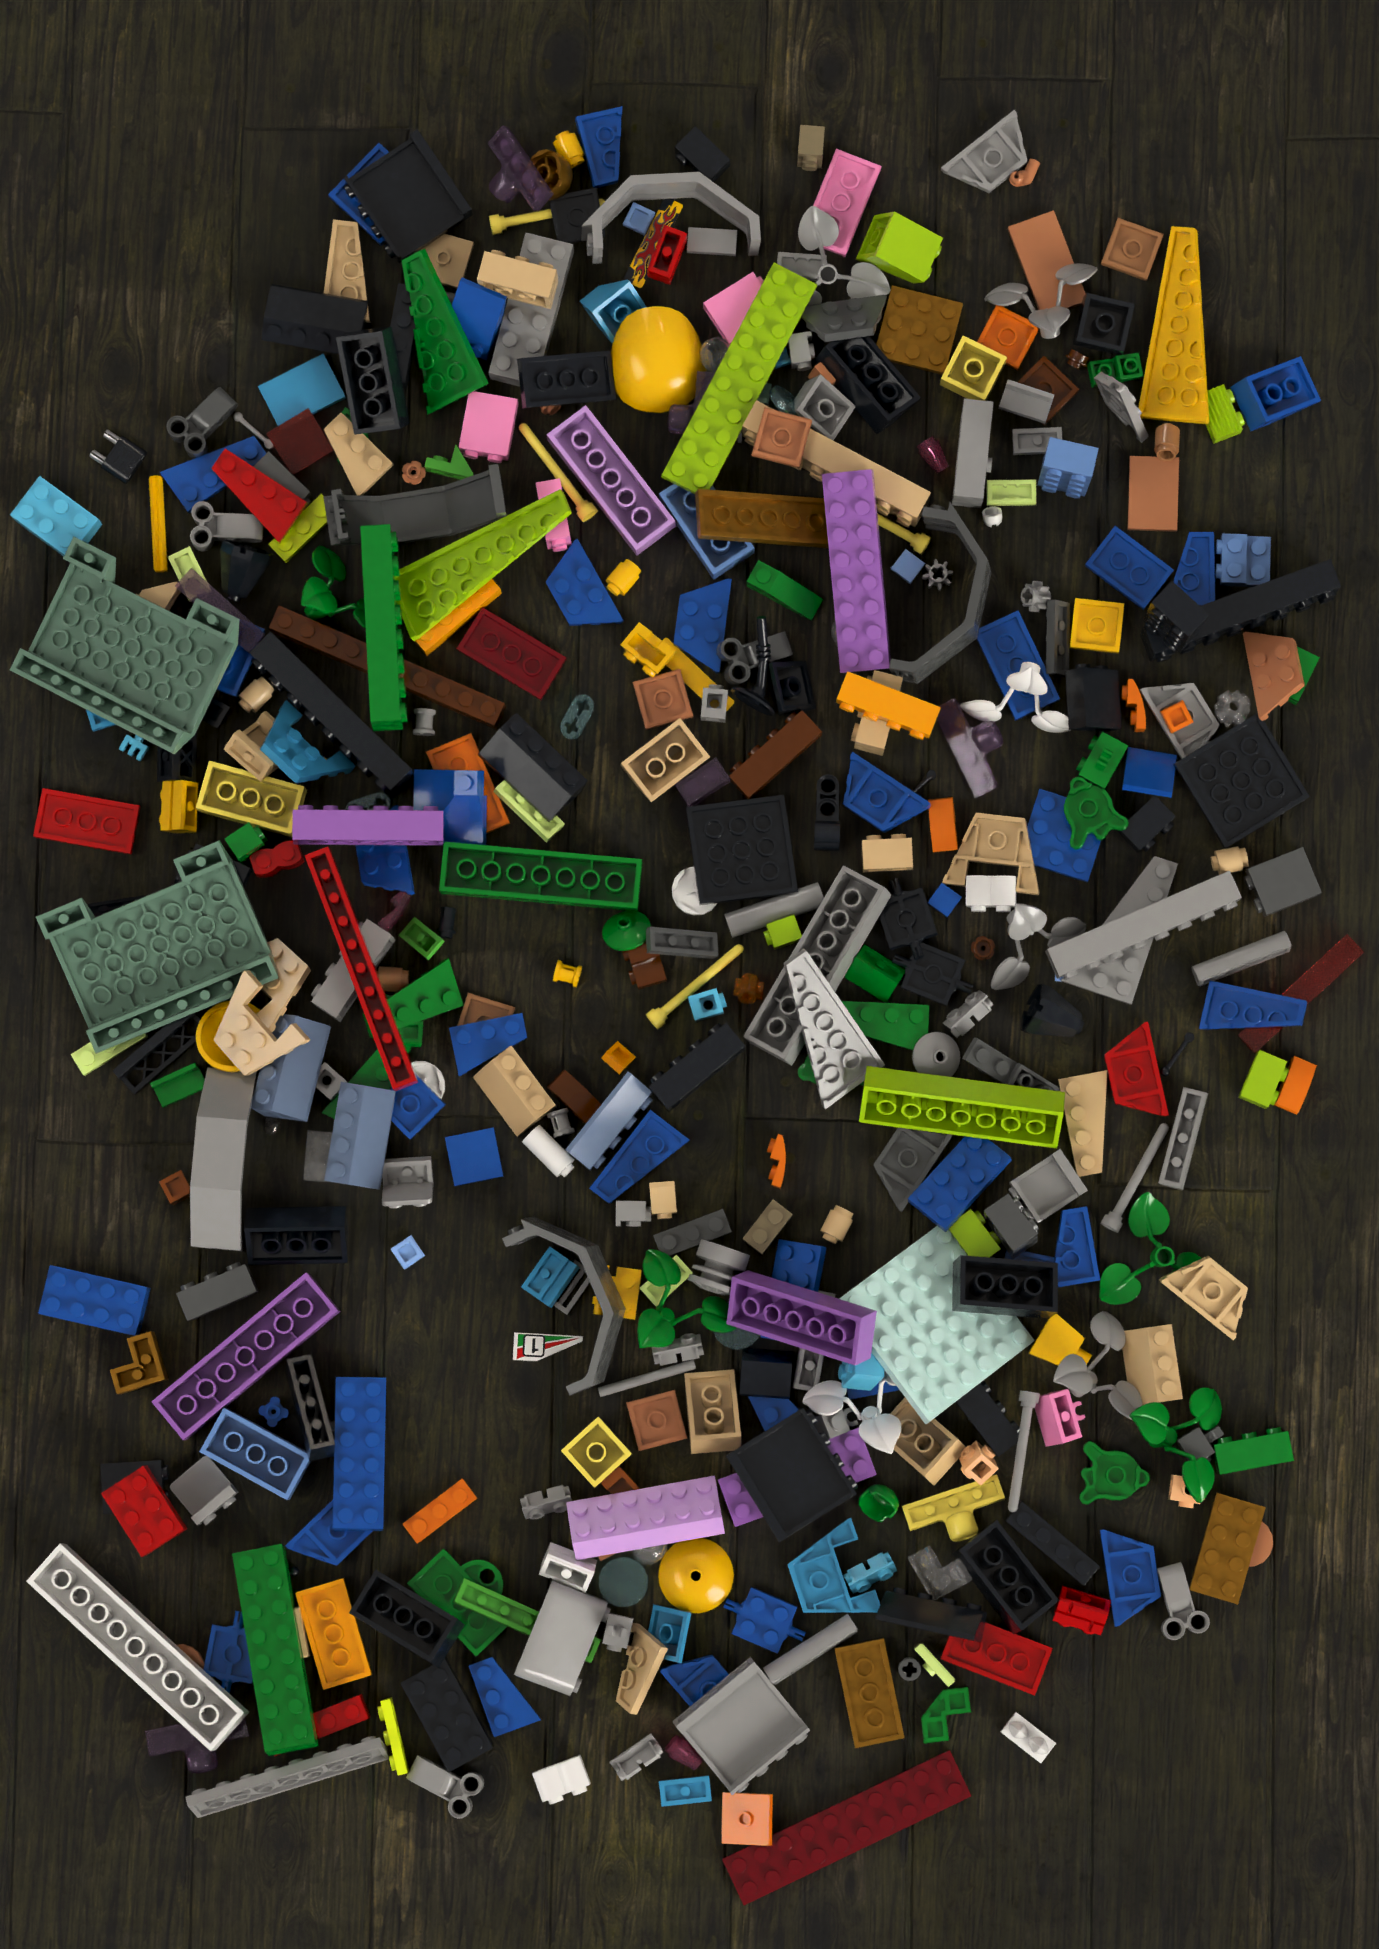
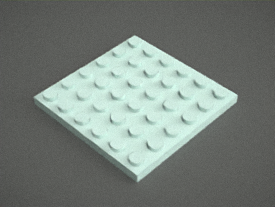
[839,1226,1035,1424]

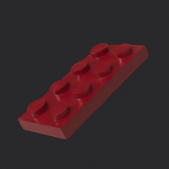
[457,607,567,701]

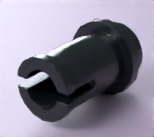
[436,907,457,939]

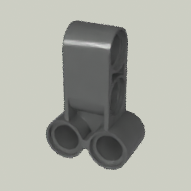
[166,387,238,459]
[716,631,793,685]

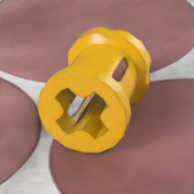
[553,960,582,988]

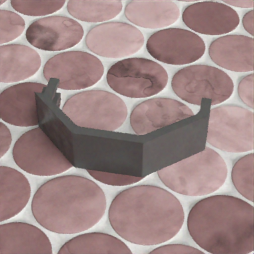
[323,464,507,546]
[889,502,991,684]
[502,1217,626,1396]

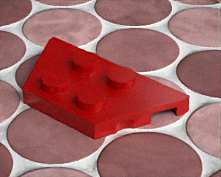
[1104,1022,1169,1117]

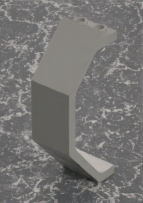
[581,172,761,264]
[190,1067,257,1251]

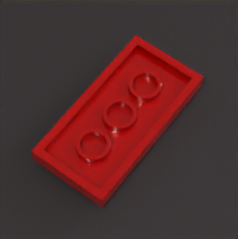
[33,788,141,855]
[940,1622,1053,1696]

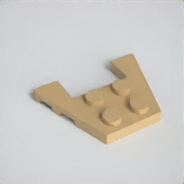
[942,813,1039,895]
[256,938,311,1032]
[213,970,310,1076]

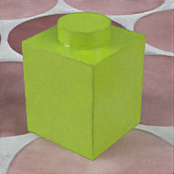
[763,915,802,950]

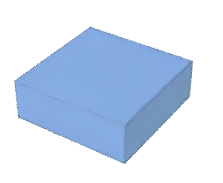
[623,202,655,236]
[891,549,925,584]
[391,1235,425,1270]

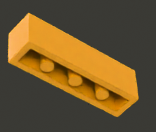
[414,579,502,656]
[836,671,941,740]

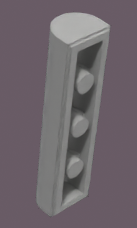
[724,882,824,938]
[1191,931,1292,986]
[1158,1087,1208,1190]
[792,1291,835,1391]
[763,1614,858,1685]

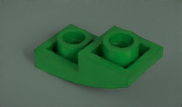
[1087,353,1143,388]

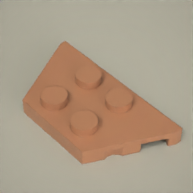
[1243,632,1305,721]

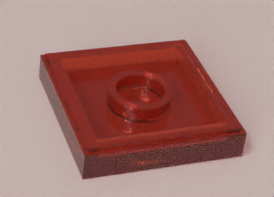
[266,408,334,475]

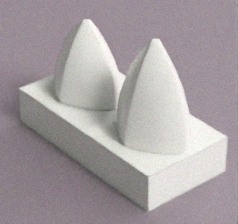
[1000,1712,1056,1763]

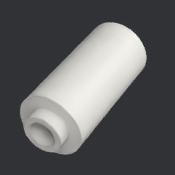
[522,1125,574,1177]

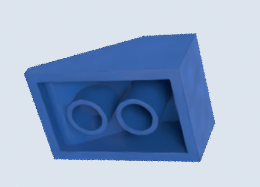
[452,277,507,361]
[1230,356,1321,432]

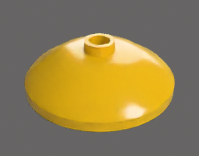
[196,1001,260,1072]
[658,1538,734,1613]

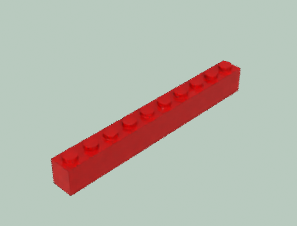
[305,846,419,1091]

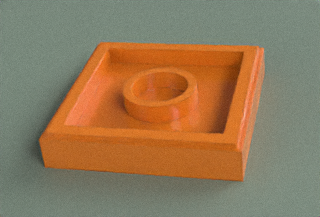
[977,305,1039,370]

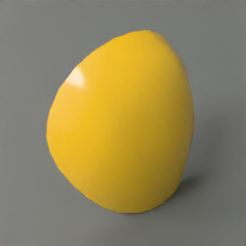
[611,306,706,413]

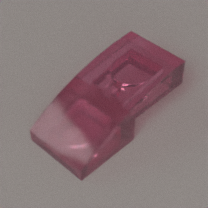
[377,891,412,932]

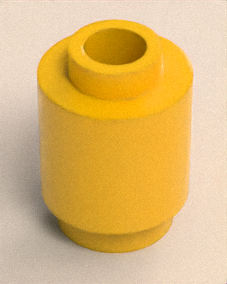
[553,130,585,168]
[606,559,641,596]

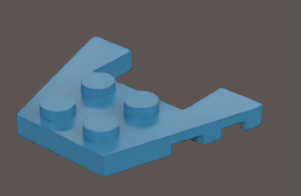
[260,700,355,783]
[787,1518,880,1613]

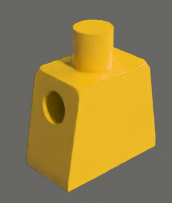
[1028,1314,1092,1366]

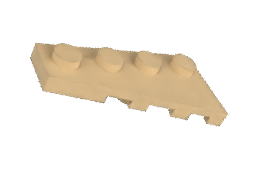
[324,219,370,323]
[1058,1070,1107,1177]

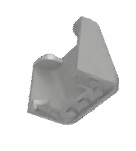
[514,1580,611,1696]

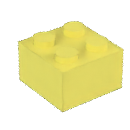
[940,336,1007,401]
[561,1416,632,1488]

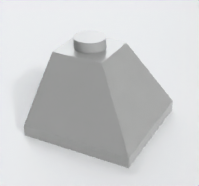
[794,374,856,441]

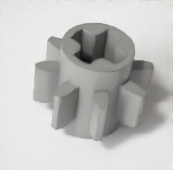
[922,559,953,591]
[1021,581,1051,612]

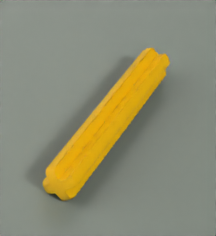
[149,475,168,572]

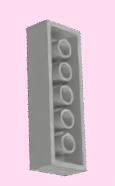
[488,233,574,387]

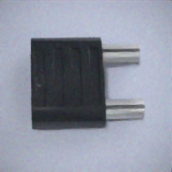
[90,430,147,484]

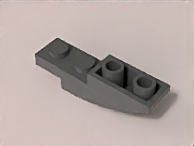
[962,1037,1060,1091]

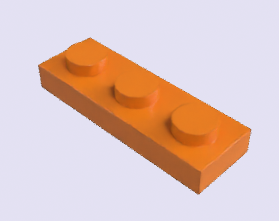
[403,1478,478,1544]

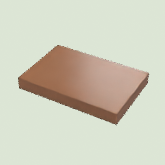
[1127,456,1179,532]

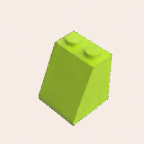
[856,211,943,284]

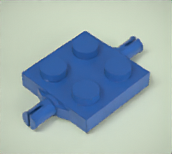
[723,1586,806,1654]
[203,1611,253,1694]

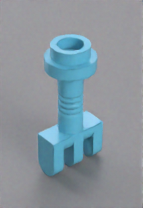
[119,734,149,762]

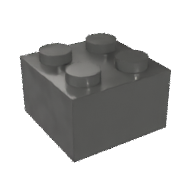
[984,1193,1039,1259]

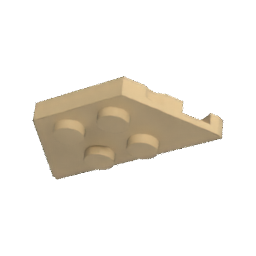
[1159,1256,1248,1340]

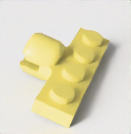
[902,1474,1005,1542]

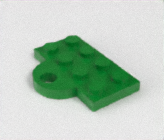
[407,1548,507,1656]

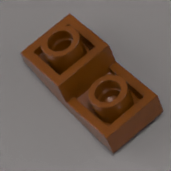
[547,1070,601,1124]

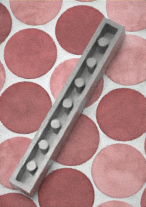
[1045,871,1242,980]

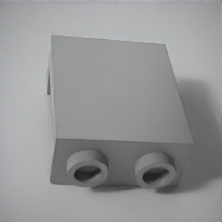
[1008,1149,1088,1224]

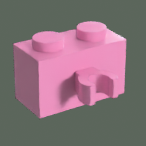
[1035,1389,1085,1447]

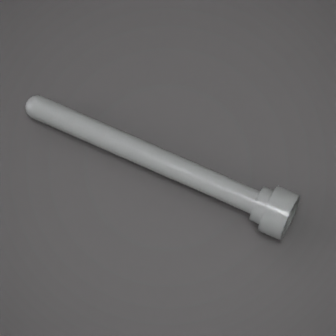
[1101,1123,1169,1233]
[1008,1391,1040,1512]

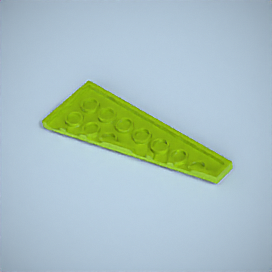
[395,489,572,641]

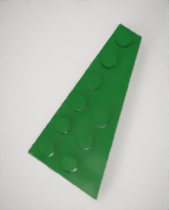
[401,249,489,415]

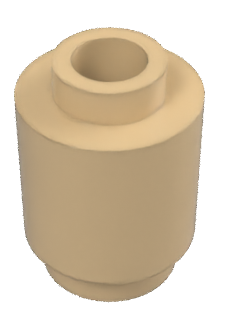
[238,677,275,713]
[1211,846,1249,875]
[820,1205,853,1244]

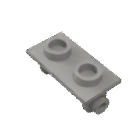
[943,990,994,1038]
[652,1333,704,1366]
[520,1485,572,1519]
[610,1733,664,1781]

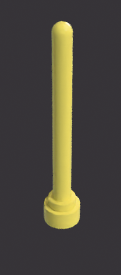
[489,199,605,235]
[519,423,598,522]
[877,513,931,555]
[645,944,744,1029]

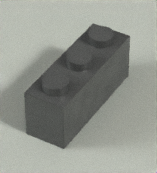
[176,1262,259,1321]

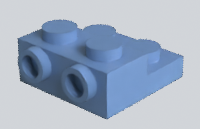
[1215,533,1271,587]

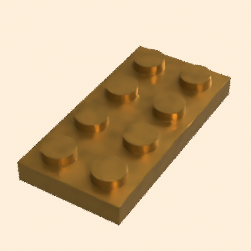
[1189,1493,1266,1604]
[835,1638,904,1748]

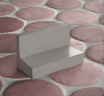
[998,380,1054,424]

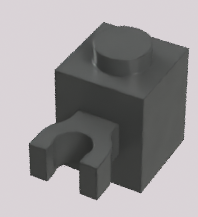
[1176,1426,1224,1462]

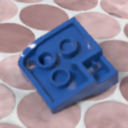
[413,769,487,845]

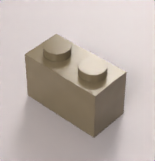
[797,125,825,171]
[742,1199,793,1255]

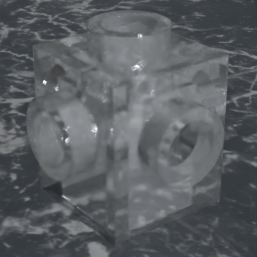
[1214,690,1251,727]

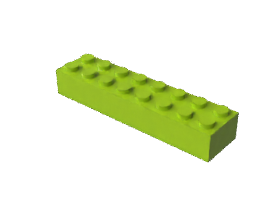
[859,1066,1065,1149]

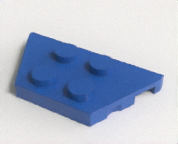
[546,539,624,626]
[673,579,732,673]
[843,752,931,833]
[356,805,415,895]
[285,1500,373,1566]
[1099,1529,1161,1627]
[659,1655,729,1706]

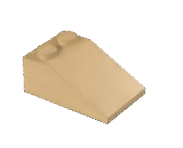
[684,1369,741,1454]
[890,1397,966,1486]

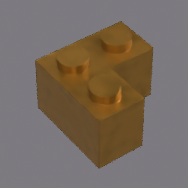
[110,1331,168,1394]

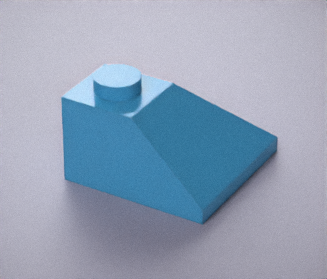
[580,280,647,344]

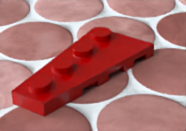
[211,448,307,544]

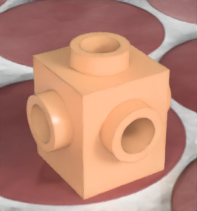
[959,1441,999,1485]
[1168,1475,1205,1508]

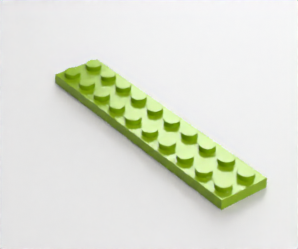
[661,262,818,494]

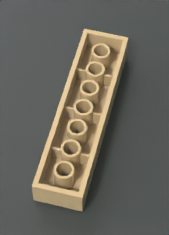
[742,400,931,527]

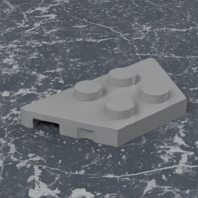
[941,110,1027,193]
[1094,372,1149,443]
[1139,683,1219,759]

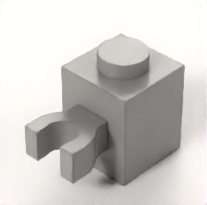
[814,1407,858,1439]
[602,1613,634,1652]

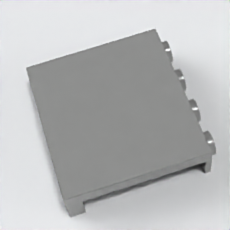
[673,1657,810,1795]

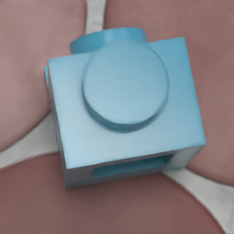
[688,988,727,1022]

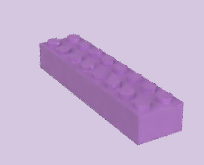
[822,469,891,673]
[151,1272,341,1440]

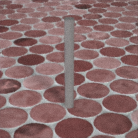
[598,1359,696,1397]

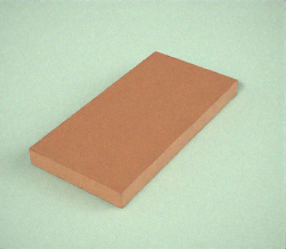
[1008,210,1086,310]

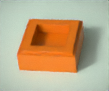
[1160,700,1193,733]

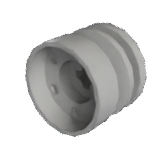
[688,1239,750,1296]

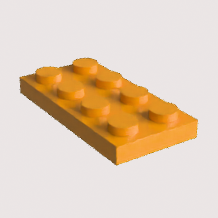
[295,1578,372,1690]

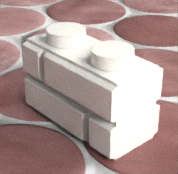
[539,1542,597,1593]

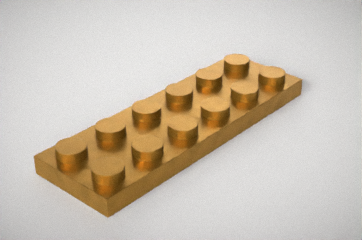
[695,489,829,548]

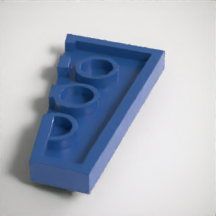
[160,436,266,513]
[1199,981,1308,1030]

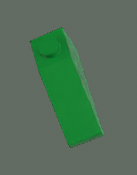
[747,560,823,621]

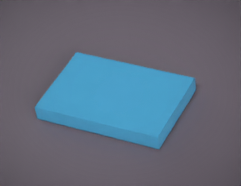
[258,353,346,431]

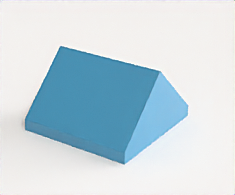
[648,1604,692,1663]

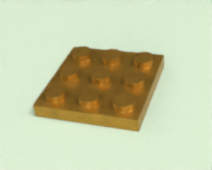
[877,285,963,375]

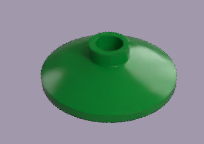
[602,911,651,951]

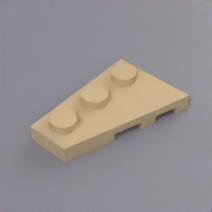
[324,413,393,496]
[616,1623,668,1715]

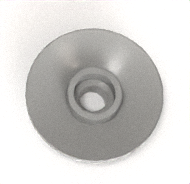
[912,1032,960,1077]

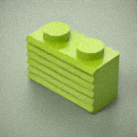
[1205,384,1245,444]

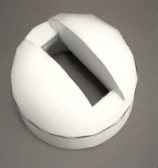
[982,506,1002,527]

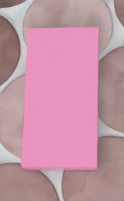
[813,149,882,257]

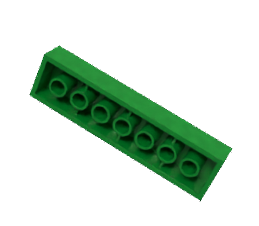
[360,524,407,731]
[439,842,643,912]
[232,1544,318,1756]

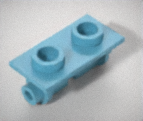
[843,1552,897,1594]

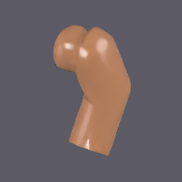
[1009,158,1040,187]

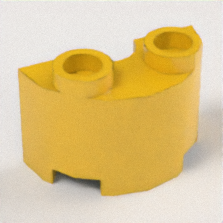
[620,622,676,678]

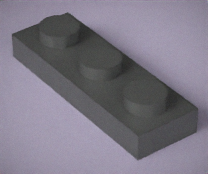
[1045,599,1070,677]
[646,927,718,959]
[653,1209,732,1256]

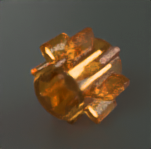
[733,973,764,1004]

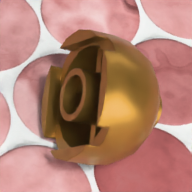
[524,149,573,200]

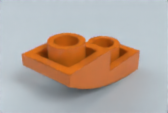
[1121,679,1146,732]
[928,797,958,852]
[1274,1056,1317,1115]
[767,1134,786,1189]

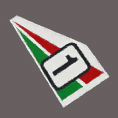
[513,1332,583,1361]

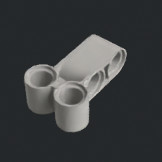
[190,501,263,552]
[1157,1562,1210,1640]
[406,1755,484,1819]

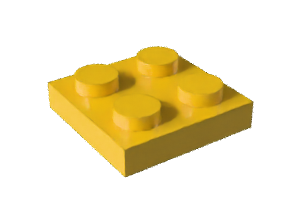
[1070,598,1124,654]

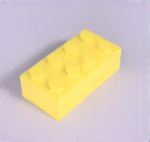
[196,761,307,837]

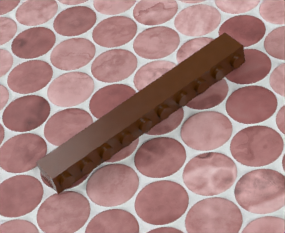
[269,606,506,730]

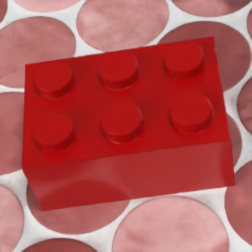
[101,1465,187,1557]

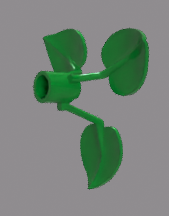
[301,545,366,628]
[1099,1192,1202,1305]
[637,1249,737,1348]
[1129,1387,1222,1503]

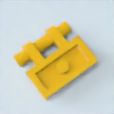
[592,1265,642,1320]

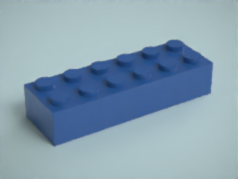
[333,1377,386,1531]

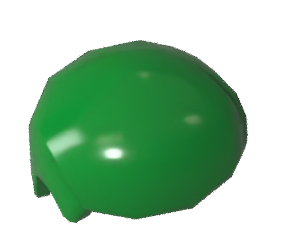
[859,1484,899,1522]

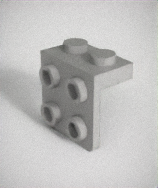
[382,1156,434,1208]
[170,1456,239,1526]

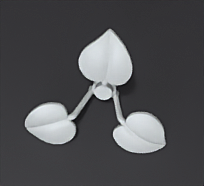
[959,662,1070,733]
[803,1370,901,1454]

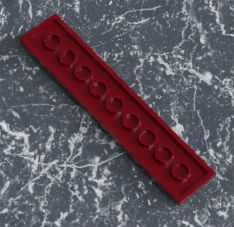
[722,1750,971,1905]

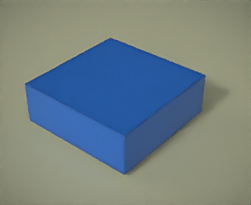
[927,883,962,917]

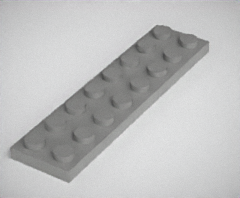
[185,1736,390,1818]

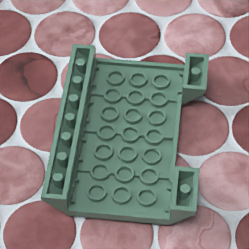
[10,536,240,754]
[36,840,279,1053]

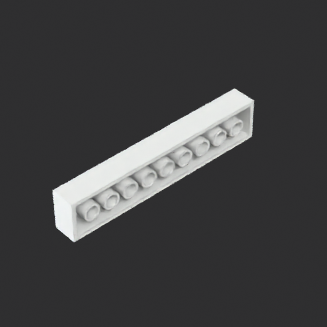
[26,1543,249,1751]

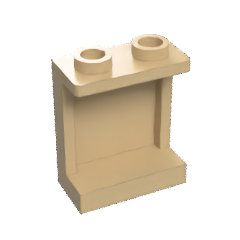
[224,711,279,781]

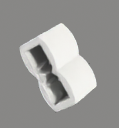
[966,875,1017,912]
[532,1755,591,1805]

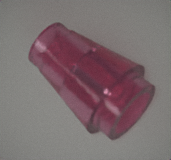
[917,436,949,474]
[665,1735,703,1770]

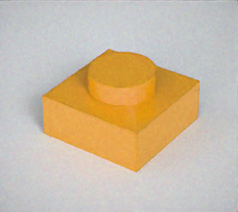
[601,1041,636,1075]

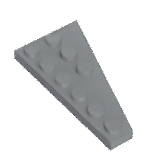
[1061,856,1178,1005]

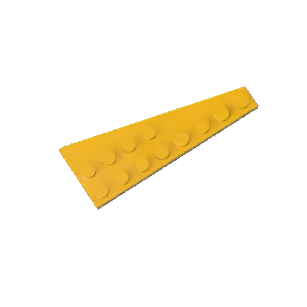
[1138,226,1209,424]

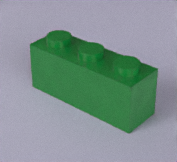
[1212,1427,1294,1475]

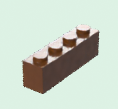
[729,710,822,799]

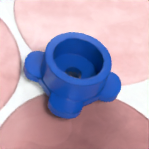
[259,1397,289,1427]

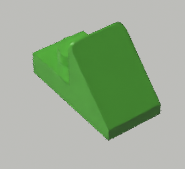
[424,445,474,480]
[399,917,445,960]

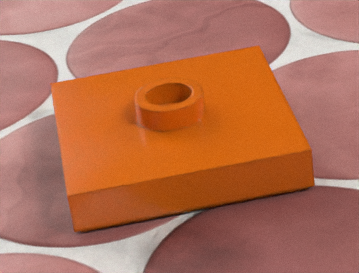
[722,1792,773,1846]

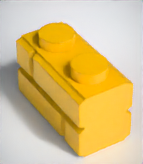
[159,780,198,833]

